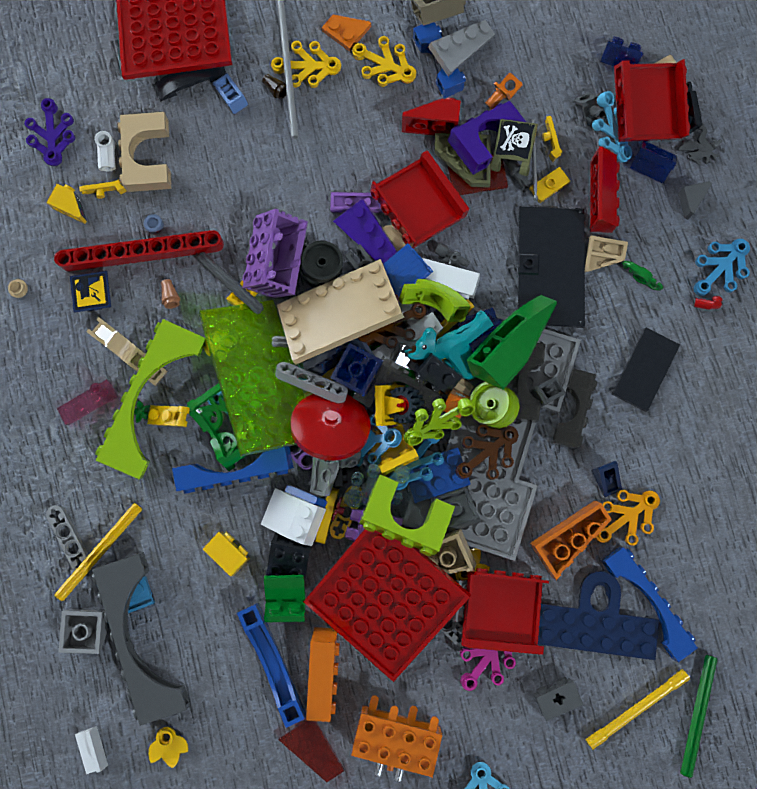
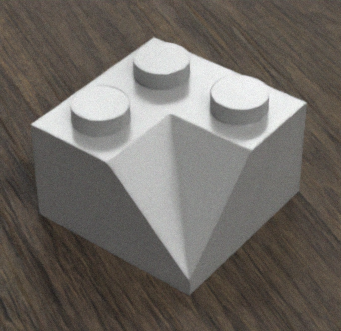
[58,609,108,654]

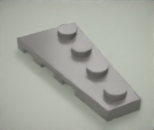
[428,20,495,77]

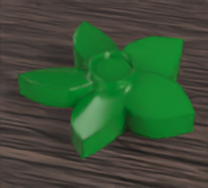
[134,400,150,423]

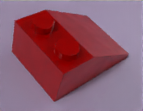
[402,98,461,136]

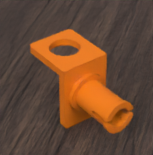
[485,73,523,110]

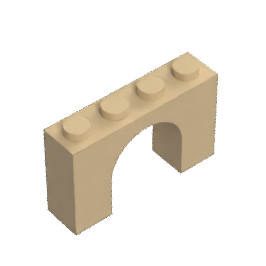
[118,112,172,192]

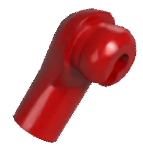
[694,296,723,310]

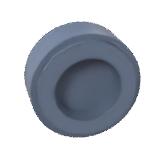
[144,214,164,234]

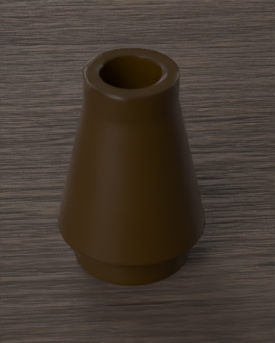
[262,74,287,99]

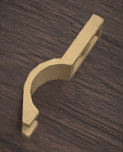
[87,317,168,386]

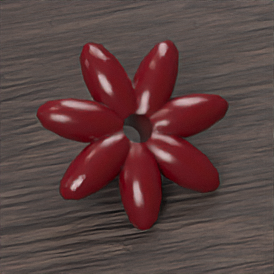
[332,497,345,521]

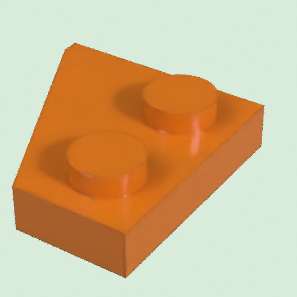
[322,14,371,52]

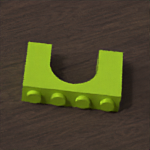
[359,475,455,556]

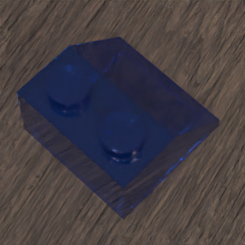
[330,343,383,396]

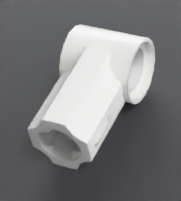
[95,131,116,172]

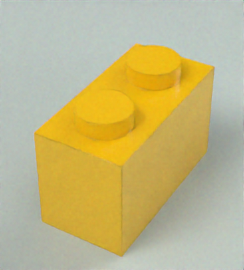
[203,531,250,577]

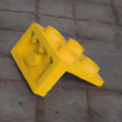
[371,424,419,476]

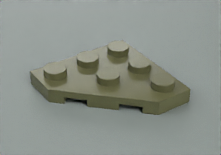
[435,133,490,187]

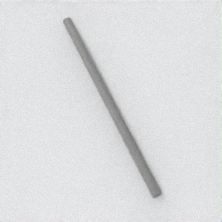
[277,0,299,140]

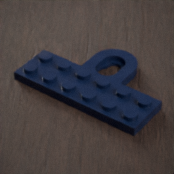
[538,571,659,660]

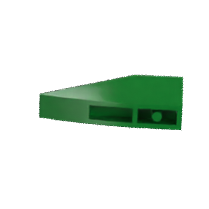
[467,295,557,390]

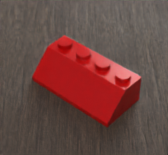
[590,146,620,233]

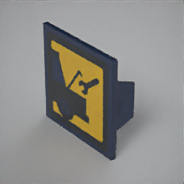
[70,271,111,313]

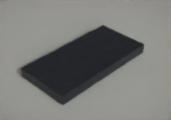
[611,327,680,412]

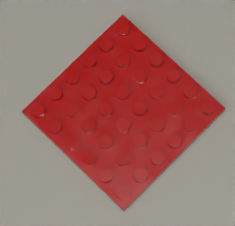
[116,0,233,80]
[303,529,471,682]

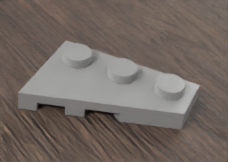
[310,457,340,496]

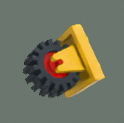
[374,385,425,426]

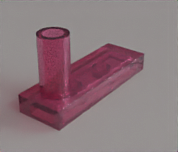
[57,379,118,425]

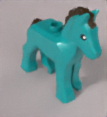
[405,310,494,380]

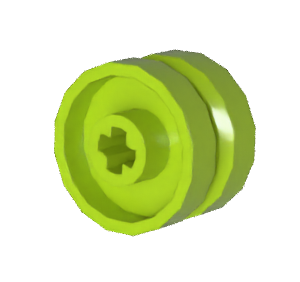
[469,382,520,429]

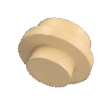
[8,279,28,298]

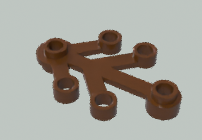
[358,294,426,349]
[455,425,519,480]

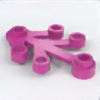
[460,648,516,691]

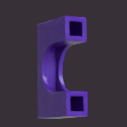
[447,101,526,175]

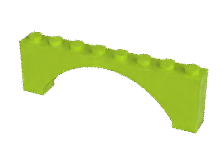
[95,319,206,480]

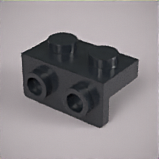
[414,353,463,395]

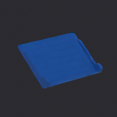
[383,243,433,297]

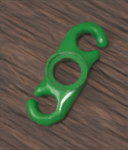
[622,261,663,291]

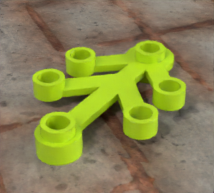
[404,398,475,446]

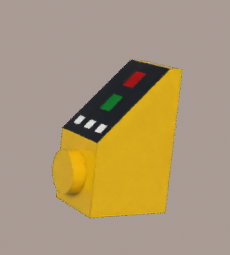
[46,184,87,224]

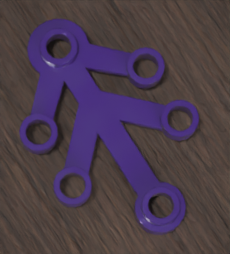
[24,98,75,166]

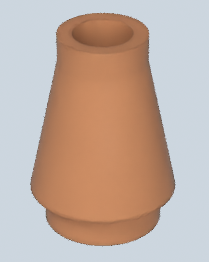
[161,279,180,309]

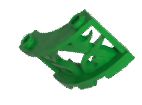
[187,378,266,471]

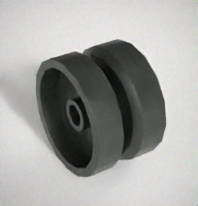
[300,240,343,288]

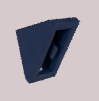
[592,461,622,497]

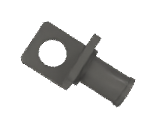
[573,92,606,126]

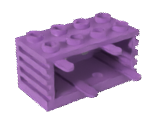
[242,209,308,298]

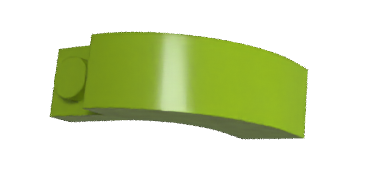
[399,279,471,322]

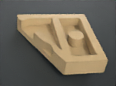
[585,236,628,273]

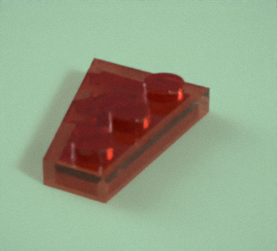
[278,720,344,782]

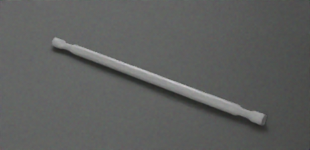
[531,120,538,201]

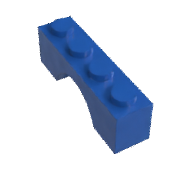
[413,22,466,98]

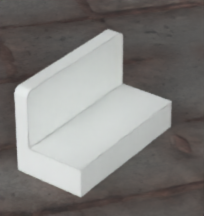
[75,726,108,774]

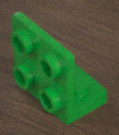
[264,575,306,622]

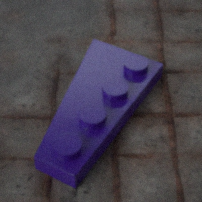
[333,199,398,264]

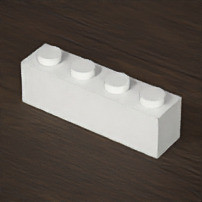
[422,258,480,300]

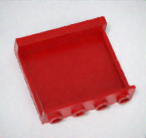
[614,59,690,142]
[370,150,469,249]
[461,568,549,655]

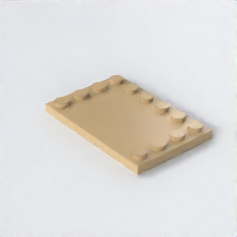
[277,259,404,365]

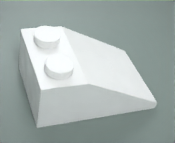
[261,488,326,546]

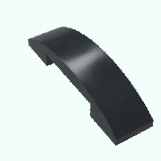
[154,66,227,102]

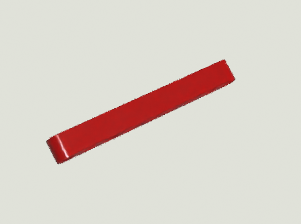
[54,230,224,272]

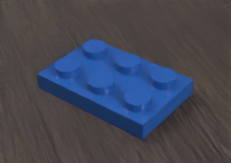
[403,448,471,503]

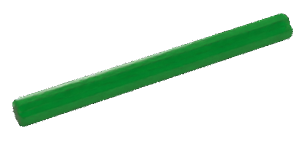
[680,655,717,778]

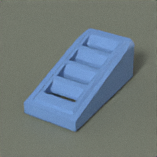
[212,73,248,114]

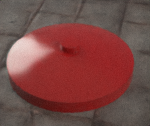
[291,394,371,461]

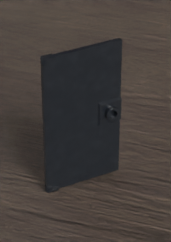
[518,206,585,328]

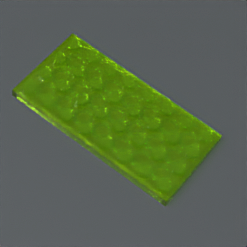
[199,300,305,457]

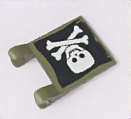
[490,119,538,176]

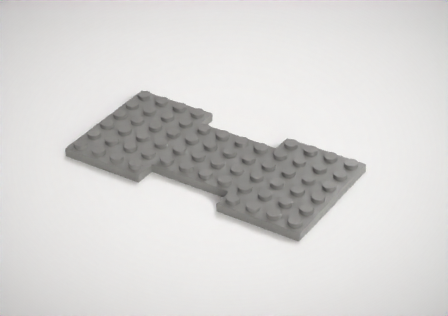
[402,307,581,561]

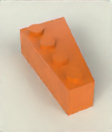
[530,501,612,580]
[306,627,340,722]

